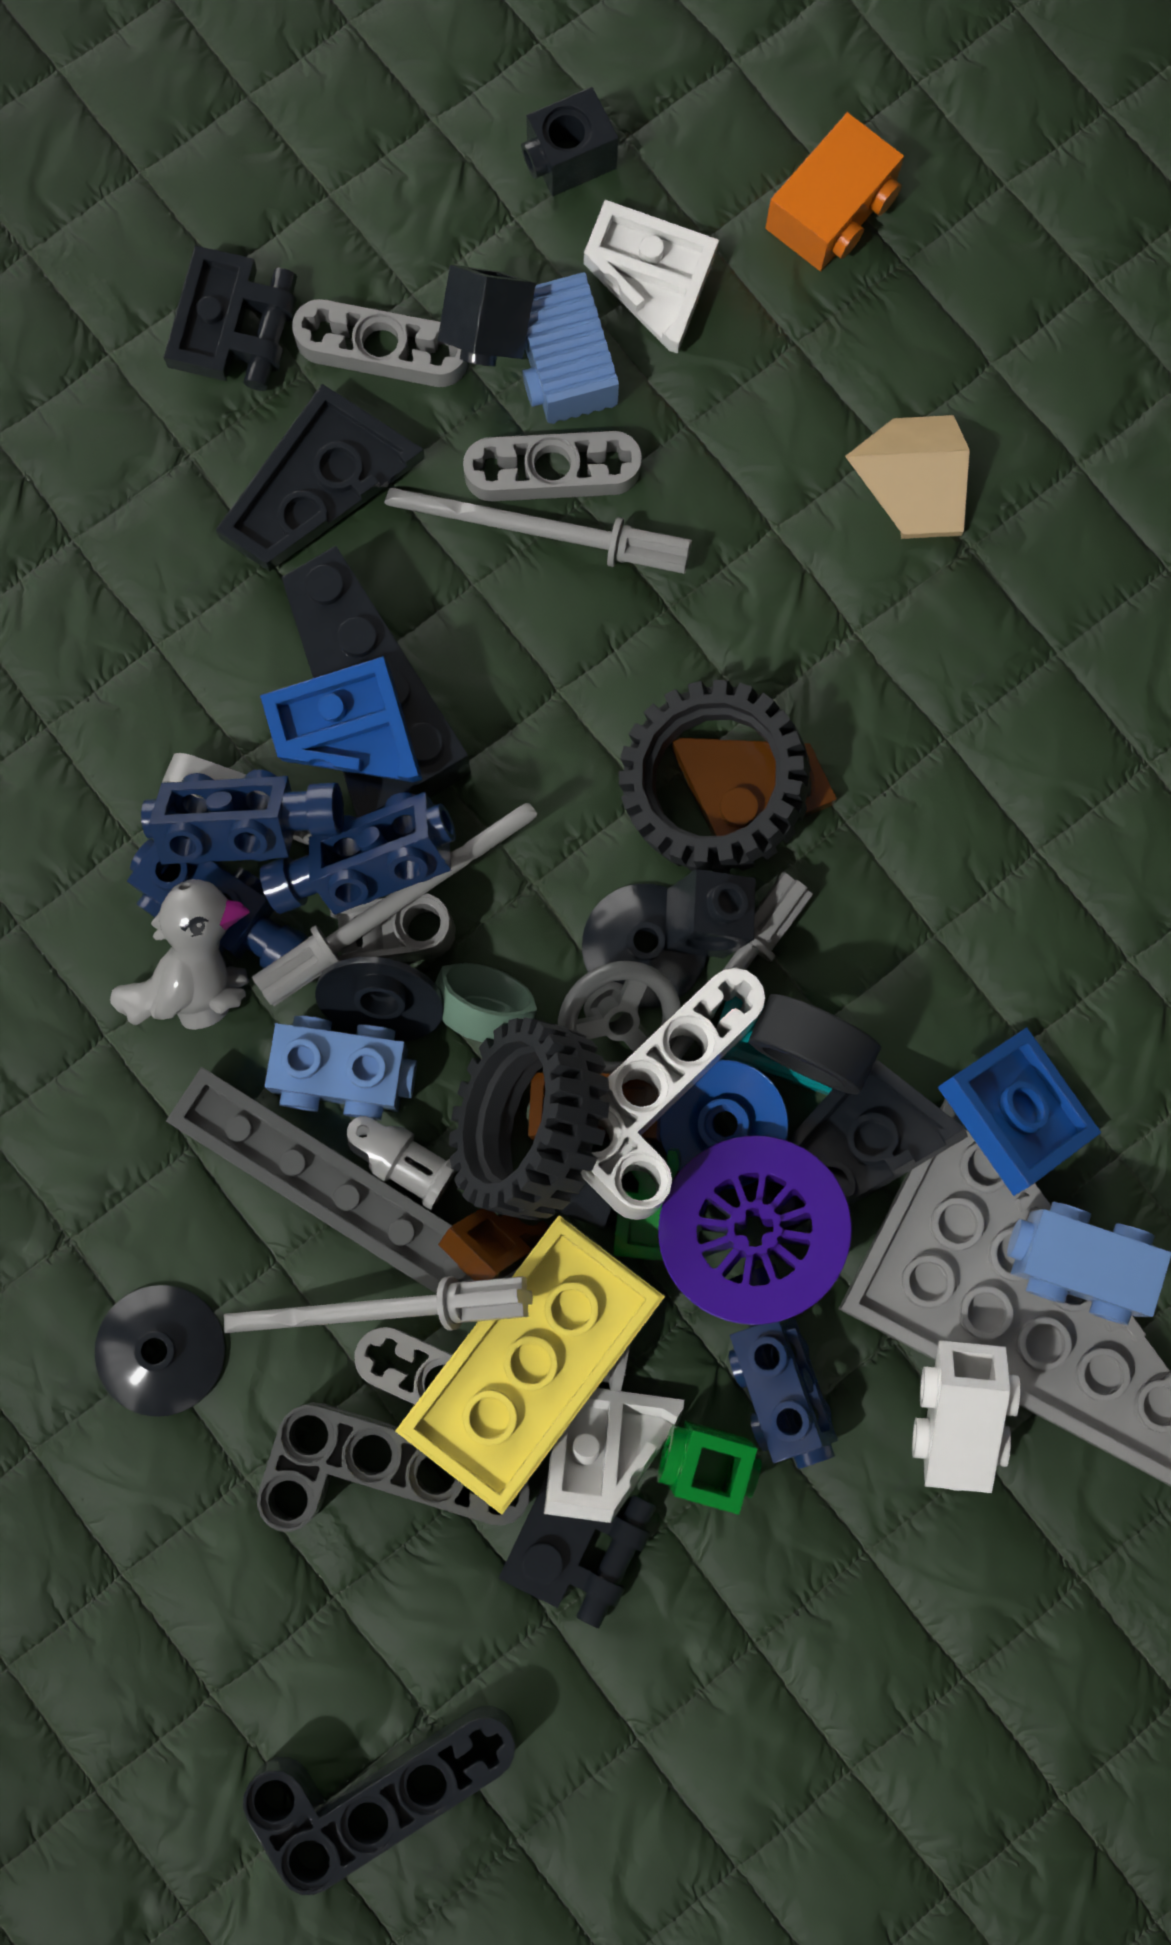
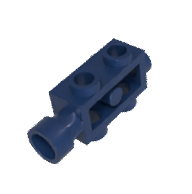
[141,770,344,864]
[260,792,456,915]
[127,839,309,968]
[729,1264,838,1469]

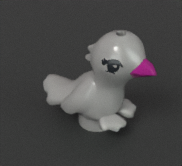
[110,879,250,1030]

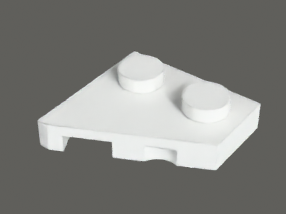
[584,200,719,354]
[544,1388,684,1523]

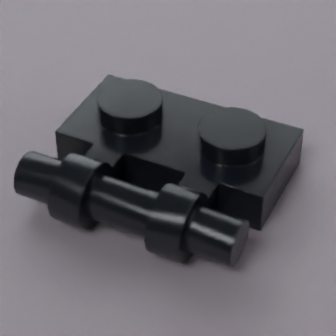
[163,245,297,391]
[498,1471,656,1628]

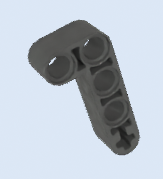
[257,1402,530,1532]

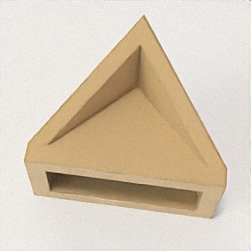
[845,415,970,539]

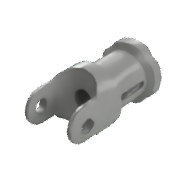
[347,1116,457,1211]

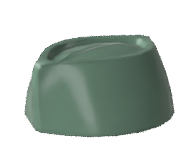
[435,963,537,1042]

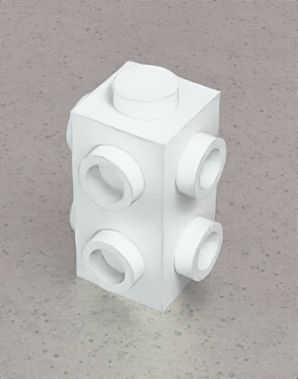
[912,1340,1020,1493]

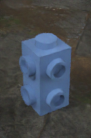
[265,1016,417,1121]
[1007,1202,1171,1325]

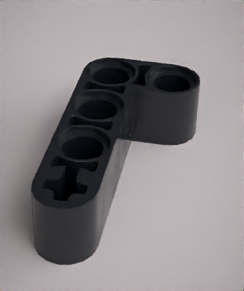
[243,1706,516,1895]

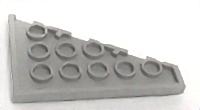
[838,1099,1171,1486]

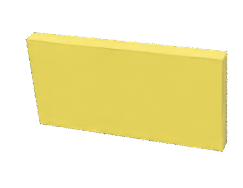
[395,1216,665,1514]

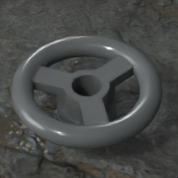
[557,961,681,1074]

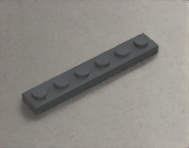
[166,1067,518,1294]

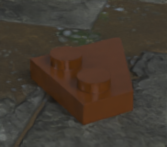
[671,738,837,836]

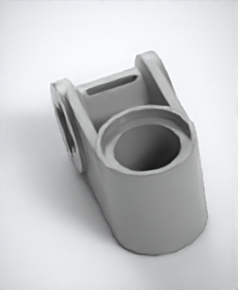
[330,894,456,963]

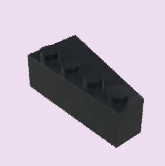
[281,545,471,818]

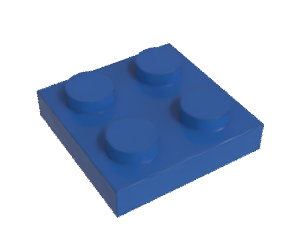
[938,1027,1102,1196]

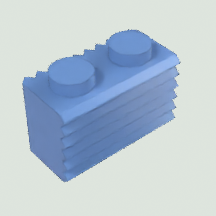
[522,272,619,424]

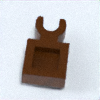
[438,1208,549,1281]

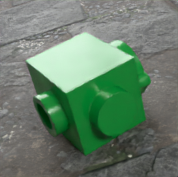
[657,1421,761,1515]

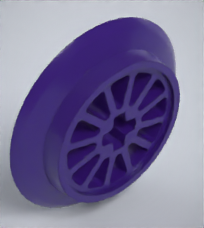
[658,1136,852,1325]

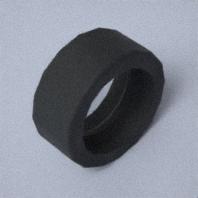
[749,994,881,1095]

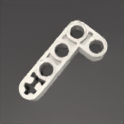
[581,968,765,1220]

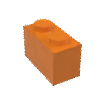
[765,112,904,272]

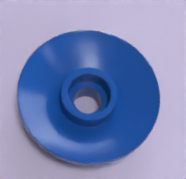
[660,1060,788,1189]

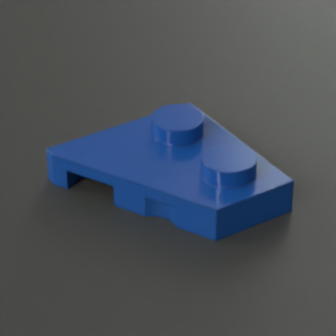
[260,656,423,782]

